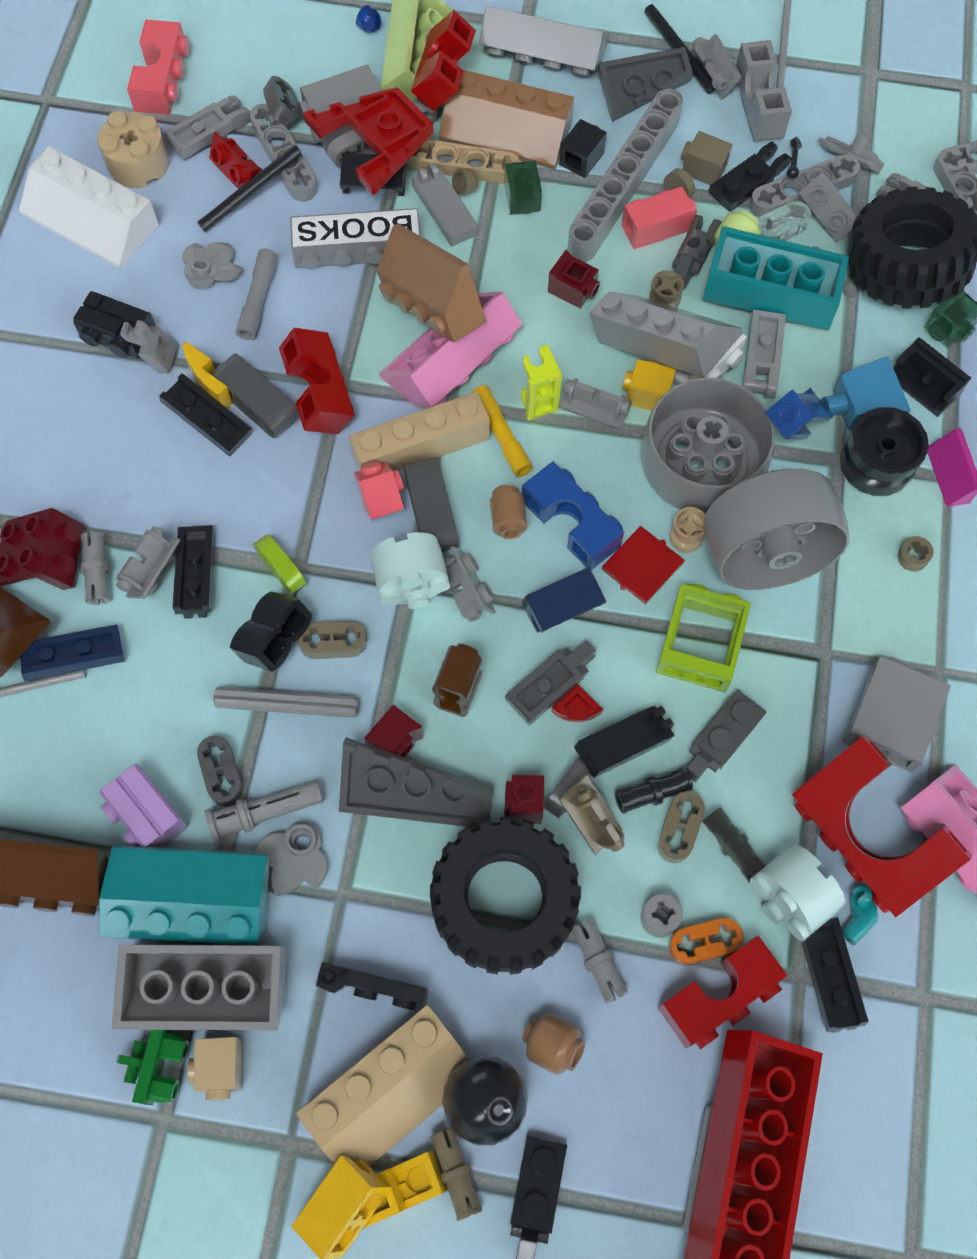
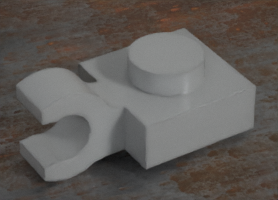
[120,320,178,374]

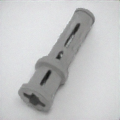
[205,780,323,843]

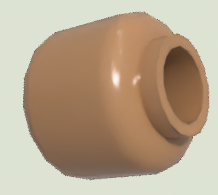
[523,1012,586,1075]

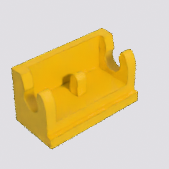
[291,1155,391,1259]

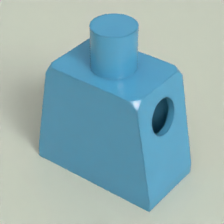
[821,356,911,431]

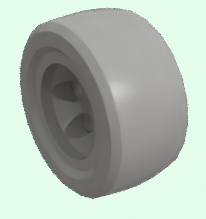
[641,378,775,514]
[704,468,849,590]

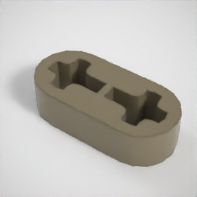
[298,621,367,659]
[657,791,705,863]

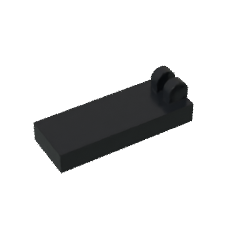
[159,373,252,457]
[173,525,215,619]
[574,705,675,778]
[802,917,869,1033]

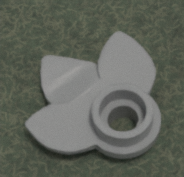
[182,242,243,289]
[253,822,327,896]

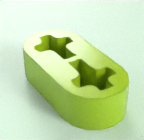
[253,534,306,595]

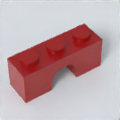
[411,9,476,111]
[279,327,355,434]
[658,936,788,1049]

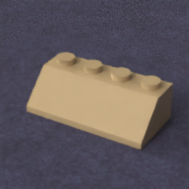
[296,1005,468,1166]

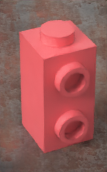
[621,187,697,250]

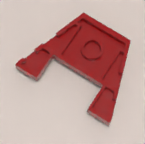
[303,87,434,195]

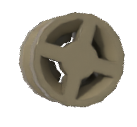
[649,270,684,308]

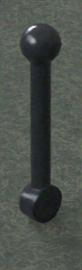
[787,137,802,179]

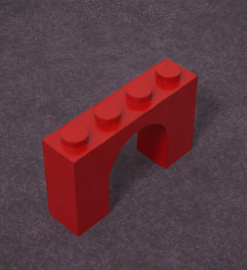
[791,735,973,918]

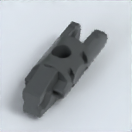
[672,215,722,289]

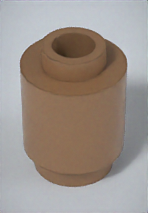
[489,485,528,539]

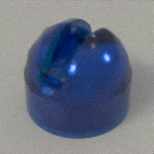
[356,5,382,33]

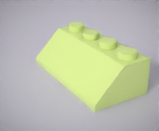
[381,0,453,109]

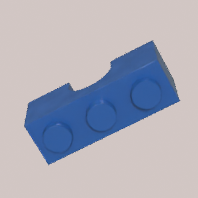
[522,461,624,571]

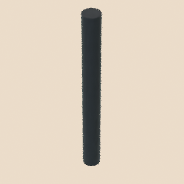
[644,4,716,94]
[197,145,302,232]

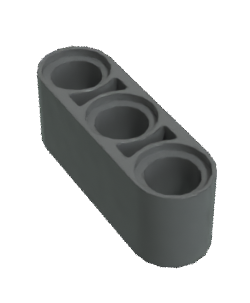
[210,353,300,438]
[403,457,459,551]

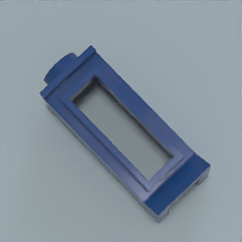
[765,387,833,440]

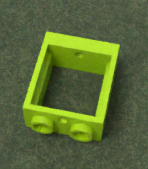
[656,583,751,693]

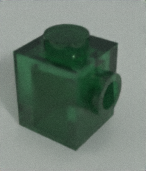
[504,160,542,215]
[924,290,977,349]

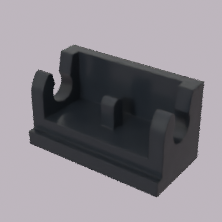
[340,153,406,196]
[893,337,971,417]

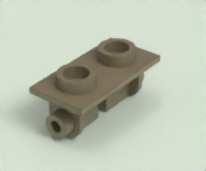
[558,774,625,854]

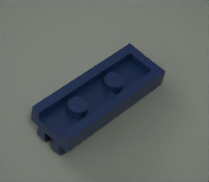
[20,624,125,681]

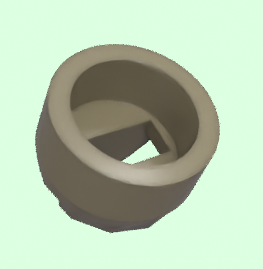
[452,169,479,195]

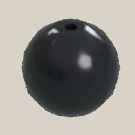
[442,1056,528,1146]

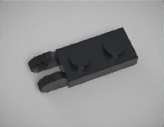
[708,141,791,212]

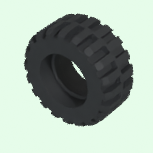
[849,186,977,309]
[430,817,581,975]

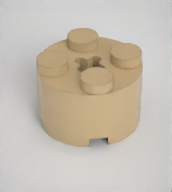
[97,111,169,188]

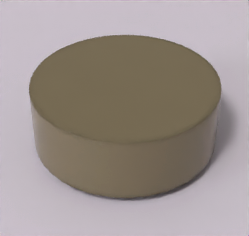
[663,168,695,197]

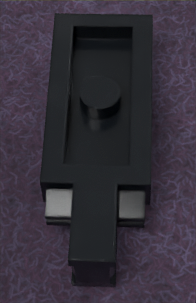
[316,962,429,1011]
[510,1136,567,1259]

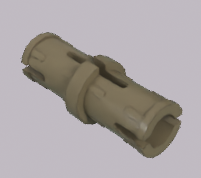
[430,1128,482,1221]

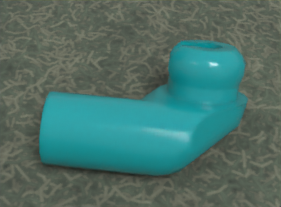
[842,885,878,945]

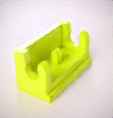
[521,344,562,421]

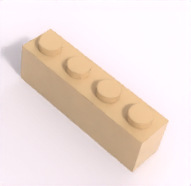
[349,392,490,471]

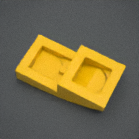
[182,341,233,409]
[364,1150,448,1228]

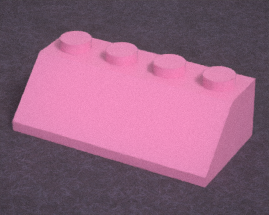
[379,292,523,408]
[901,764,977,894]

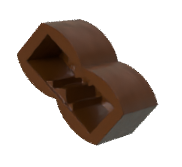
[432,644,482,717]

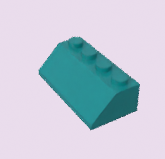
[702,226,849,330]
[99,845,269,946]

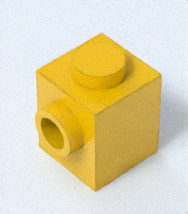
[622,359,676,411]

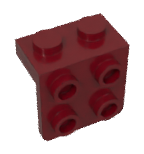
[0,508,84,590]

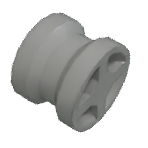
[640,894,683,938]

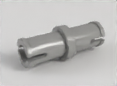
[80,531,110,605]
[572,919,628,1003]

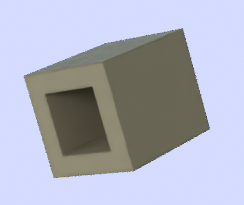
[680,131,733,185]

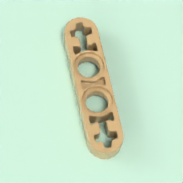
[406,139,520,184]

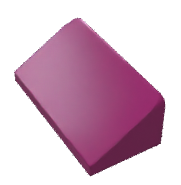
[927,428,977,507]

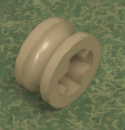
[897,536,934,572]

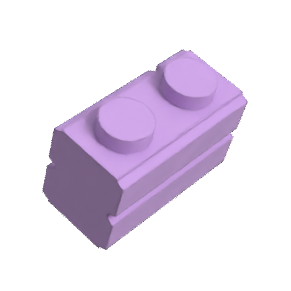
[99,763,187,848]

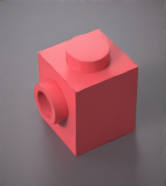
[353,461,404,520]

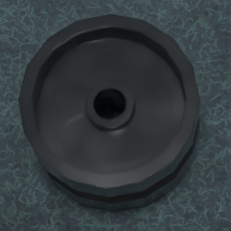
[840,407,929,496]

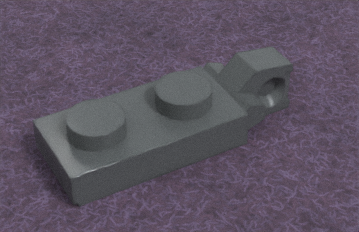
[505,640,597,726]
[686,689,767,783]

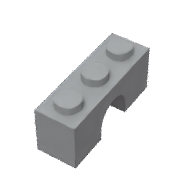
[736,40,792,141]

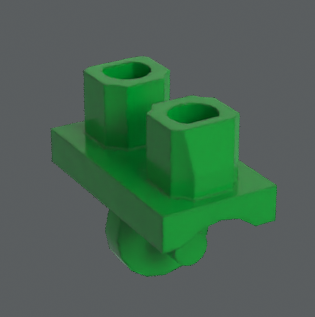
[116,1030,190,1106]

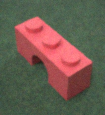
[127,19,189,115]

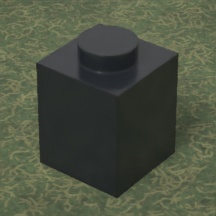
[559,119,607,178]

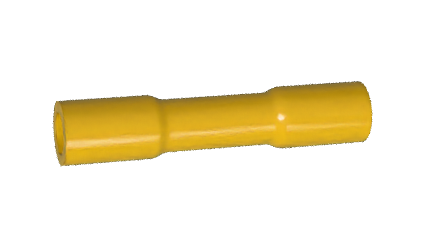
[471,385,533,477]

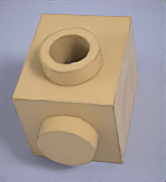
[187,1037,242,1100]

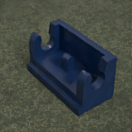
[521,567,607,633]

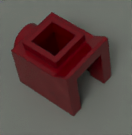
[548,249,600,309]
[364,704,423,758]
[504,774,544,824]

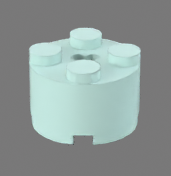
[370,532,450,609]
[750,845,846,942]

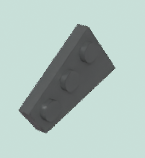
[597,47,693,122]

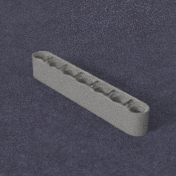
[567,89,683,262]

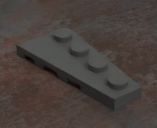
[339,737,493,828]

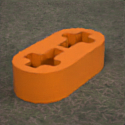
[668,918,743,966]

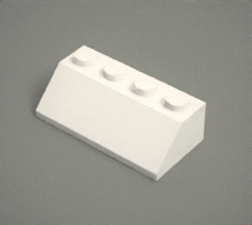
[19,146,159,269]

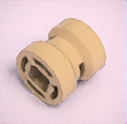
[669,507,706,553]

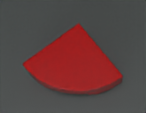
[551,684,603,722]

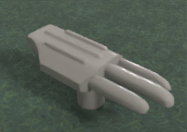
[819,133,885,173]

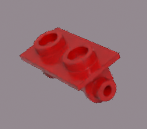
[209,132,263,189]

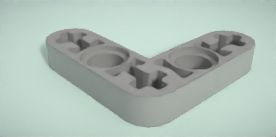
[933,140,977,214]

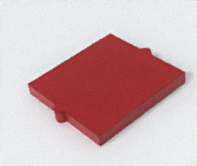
[601,526,685,605]

